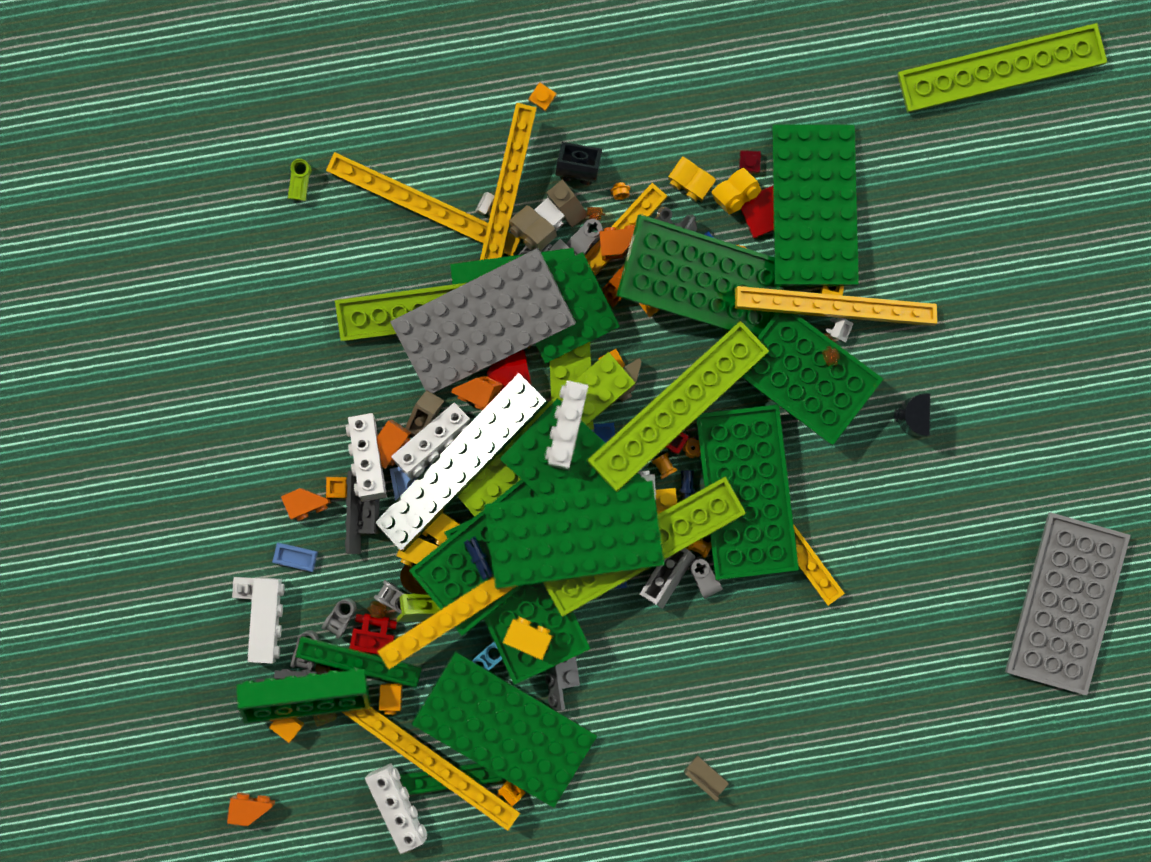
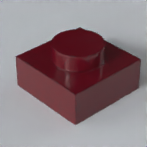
[739,150,761,173]

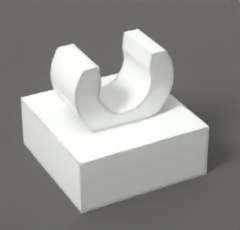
[475,192,494,216]
[826,318,854,342]
[232,577,253,599]

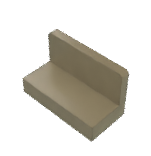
[684,755,729,802]

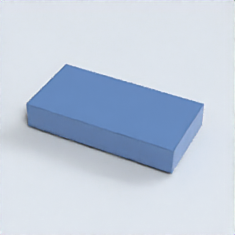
[272,542,318,572]

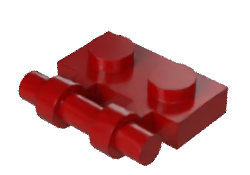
[350,613,397,654]

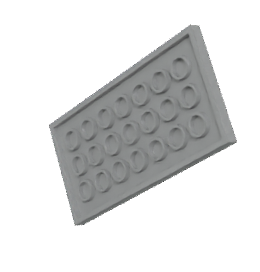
[390,248,576,393]
[1005,512,1131,695]

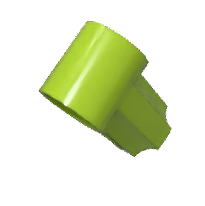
[288,159,311,201]

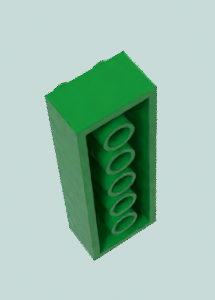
[237,668,370,724]

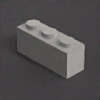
[640,548,695,609]

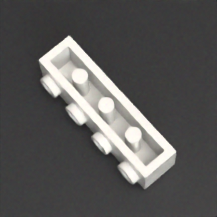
[545,381,588,470]
[391,402,472,480]
[346,413,387,502]
[247,577,285,664]
[365,763,427,854]

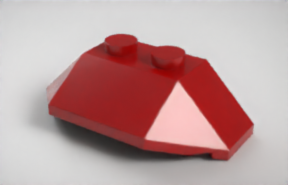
[487,349,532,391]

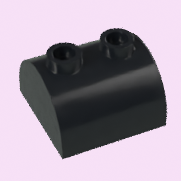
[555,142,602,185]
[894,394,930,437]

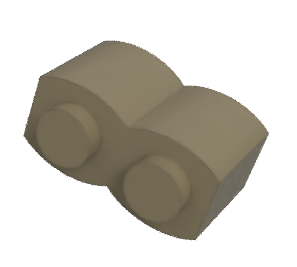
[509,205,557,251]

